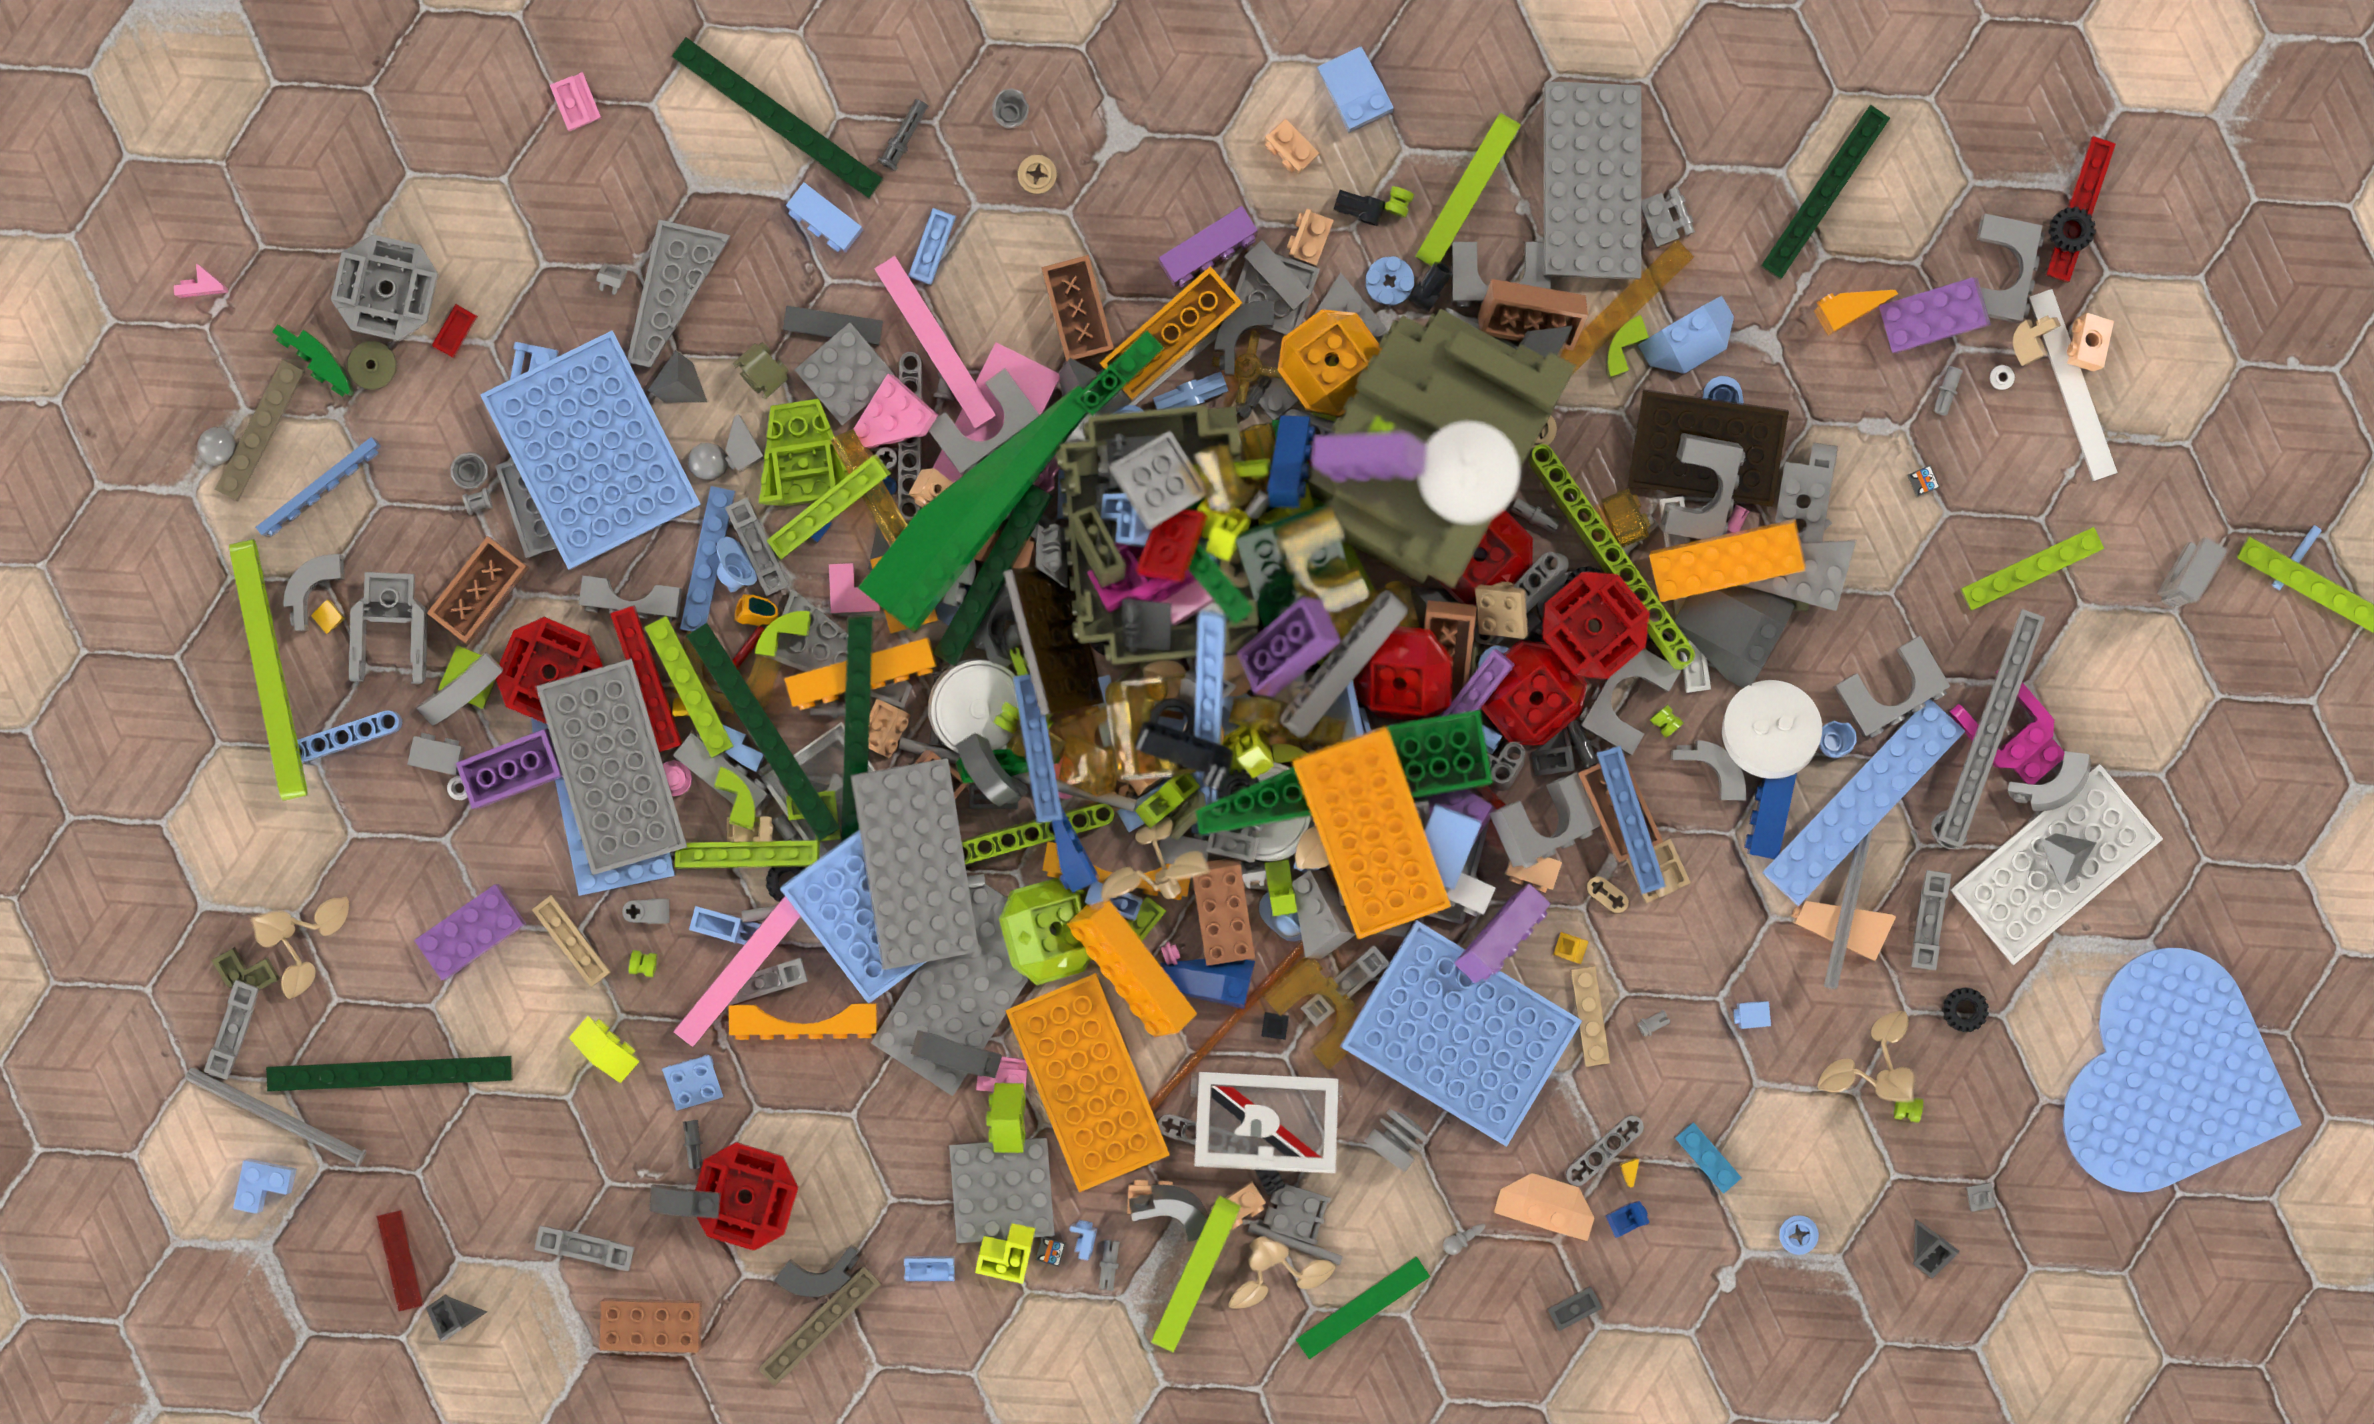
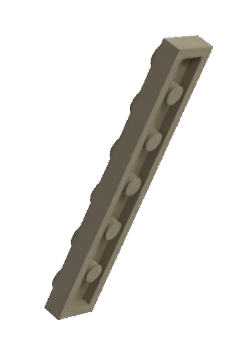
[215,360,305,501]
[758,1266,881,1386]

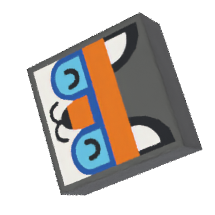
[1907,465,1940,497]
[1036,1237,1066,1267]

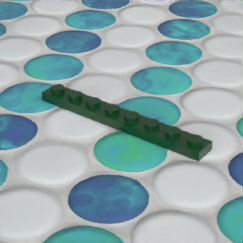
[1760,104,1890,280]
[933,484,1053,666]

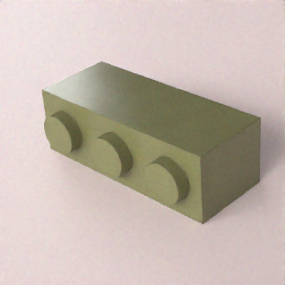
[1070,505,1125,588]

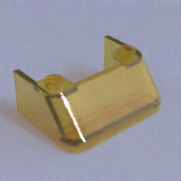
[1105,674,1197,780]

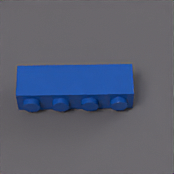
[1268,415,1315,508]
[1744,773,1797,860]

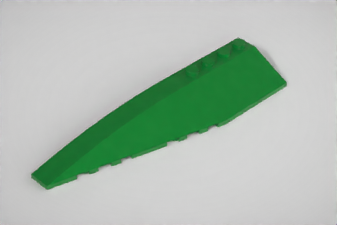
[858,385,1088,633]
[1195,710,1493,835]

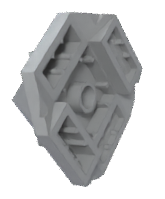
[331,235,439,341]

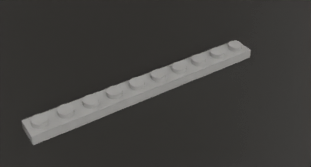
[1937,609,2046,848]

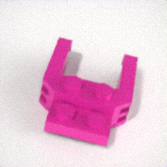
[1087,542,1197,612]
[1949,669,2065,785]

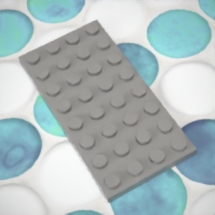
[1543,81,1641,280]
[536,659,687,875]
[851,758,979,970]
[871,884,1056,1096]

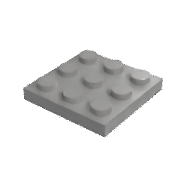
[1235,246,1320,335]
[795,322,898,425]
[1108,431,1209,530]

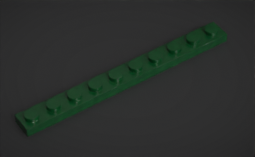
[672,37,883,199]
[841,615,873,842]
[686,623,840,841]
[266,1056,513,1091]

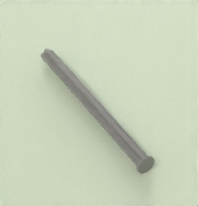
[1824,829,1873,989]
[186,1068,367,1168]

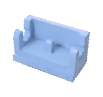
[904,1256,955,1281]

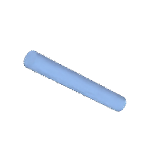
[2272,525,2322,591]

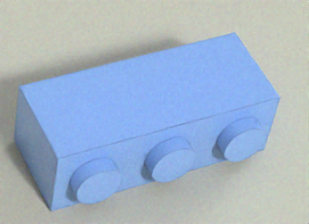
[786,183,863,253]

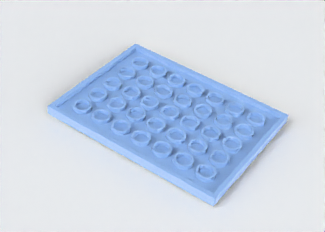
[480,330,701,570]
[1340,920,1582,1147]

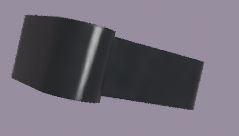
[1134,721,1233,789]

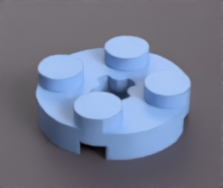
[1366,256,1414,306]

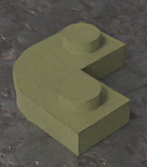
[212,947,280,990]

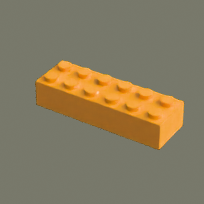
[1100,266,1243,402]
[1649,519,1806,602]
[784,638,937,710]
[1067,900,1197,1037]

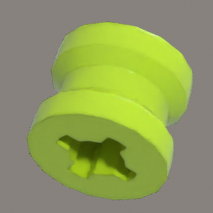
[1367,415,1395,434]

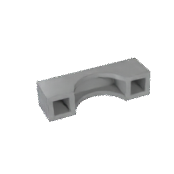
[579,575,682,622]

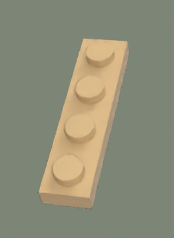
[532,895,611,987]
[1571,966,1610,1067]

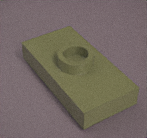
[1170,790,1206,840]

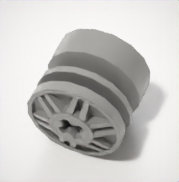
[1365,1108,1430,1172]

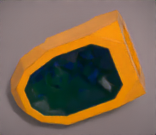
[734,594,778,626]

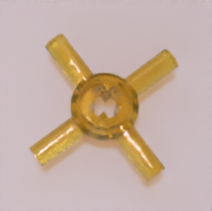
[1212,331,1282,404]

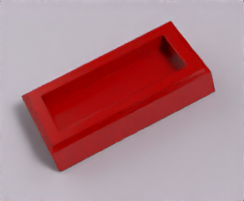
[431,304,478,358]

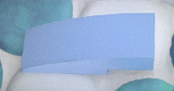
[723,724,765,772]
[689,906,761,945]

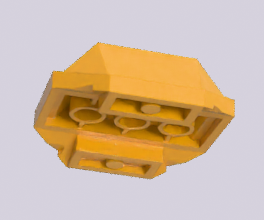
[1277,309,1382,417]

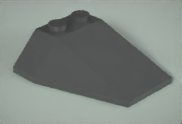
[1674,586,1795,688]

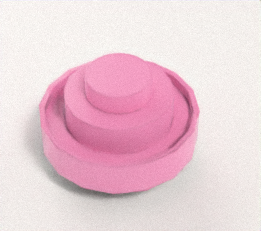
[663,760,693,796]

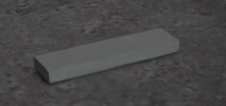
[783,306,883,345]

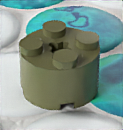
[733,342,789,399]

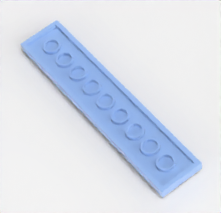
[1762,699,1965,906]

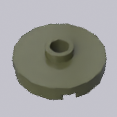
[347,341,397,390]

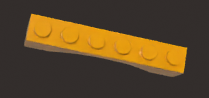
[1042,841,1191,900]
[729,1003,878,1040]

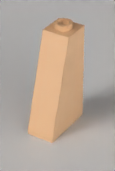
[1791,901,1896,961]

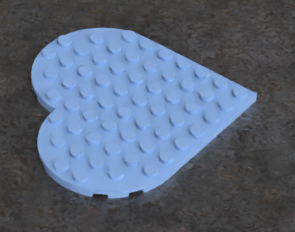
[2063,948,2302,1192]

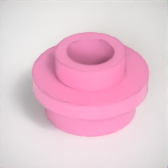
[1161,942,1181,965]

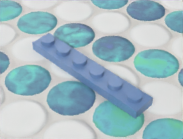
[255,437,381,537]
[680,486,735,632]
[1013,674,1062,823]
[1596,746,1666,894]

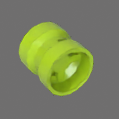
[1384,186,1415,218]
[993,701,1020,735]
[1650,704,1684,738]
[629,950,658,978]
[1894,1098,1924,1123]

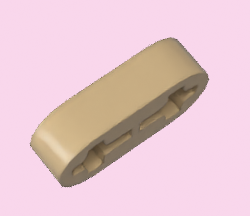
[1586,876,1629,913]

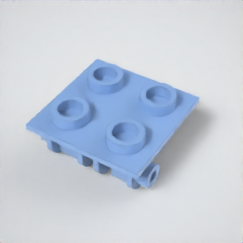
[662,1055,723,1111]

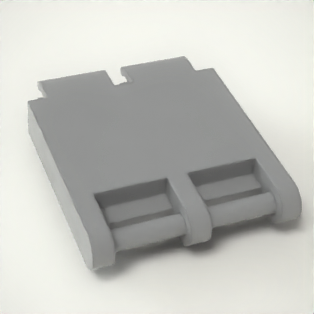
[1263,1183,1331,1245]

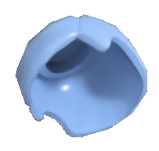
[1818,721,1857,758]

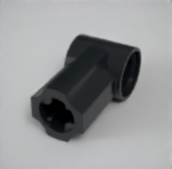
[1333,189,1385,226]
[1408,262,1452,313]

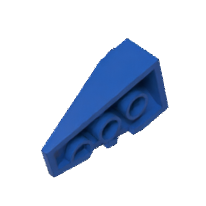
[1052,804,1099,893]
[1159,959,1255,1009]

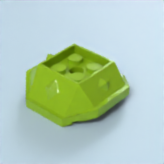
[999,878,1092,985]

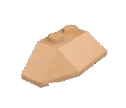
[1493,1173,1594,1241]

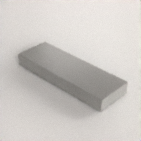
[1244,240,1312,311]

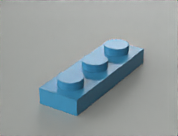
[1675,1122,1742,1194]

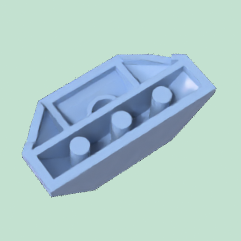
[1637,296,1734,374]

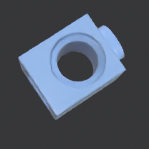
[1733,1001,1771,1029]

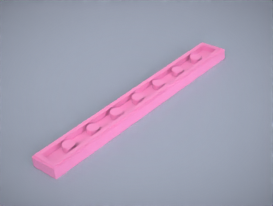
[874,256,997,430]
[674,896,800,1047]

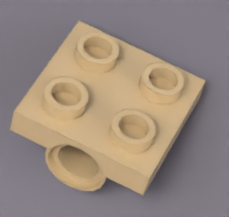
[1475,582,1528,639]
[1626,838,1691,903]

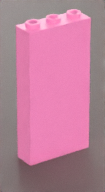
[932,342,1060,483]

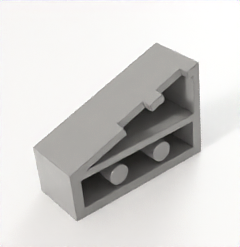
[1292,869,1356,959]

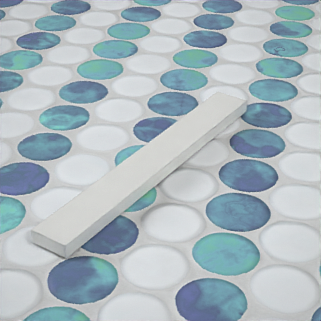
[2028,289,2117,481]
[1659,496,1711,693]

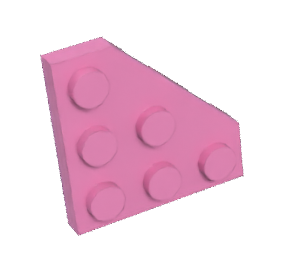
[851,374,938,449]

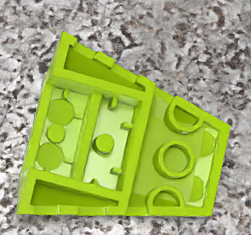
[759,399,849,507]

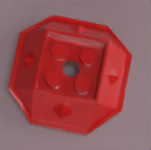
[1434,509,1533,605]
[1542,572,1650,679]
[495,617,604,724]
[1354,626,1453,721]
[1481,640,1588,745]
[695,1142,799,1251]

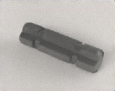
[1237,374,1272,419]

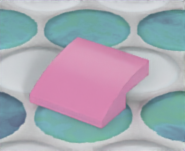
[1161,581,1214,626]

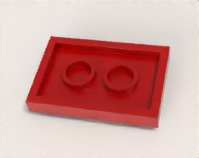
[1136,509,1207,582]

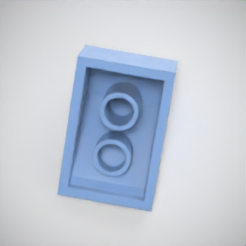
[1317,46,1393,133]

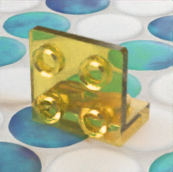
[1059,734,1124,797]

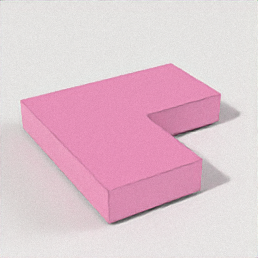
[829,563,880,614]

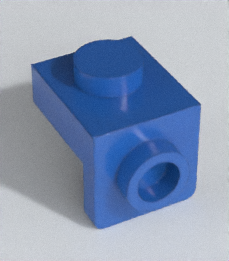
[1605,1201,1650,1238]

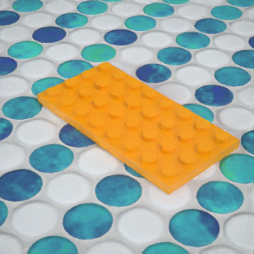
[1292,727,1451,939]
[1005,973,1170,1192]

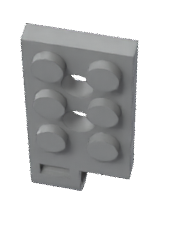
[1775,442,1838,542]

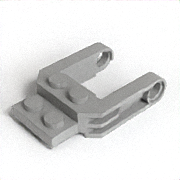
[349,572,428,684]

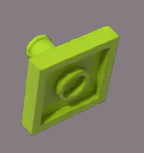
[438,645,499,709]

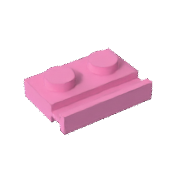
[550,72,602,131]
[976,1057,1028,1092]

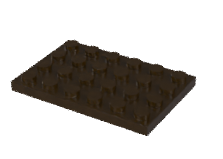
[1627,389,1789,507]
[1004,566,1105,715]

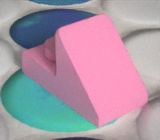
[174,264,228,298]

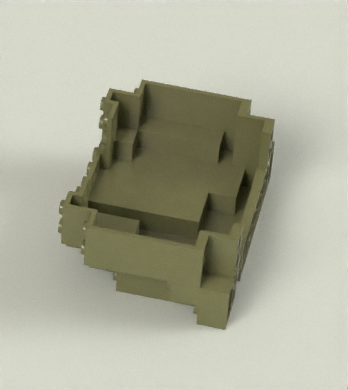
[1305,309,1576,588]
[1056,405,1258,665]

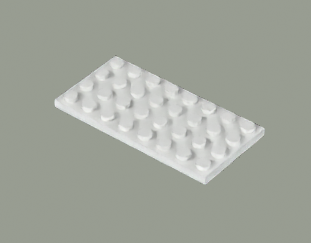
[1949,764,2163,965]

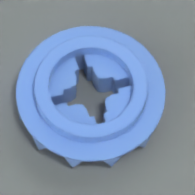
[1779,1215,1819,1255]

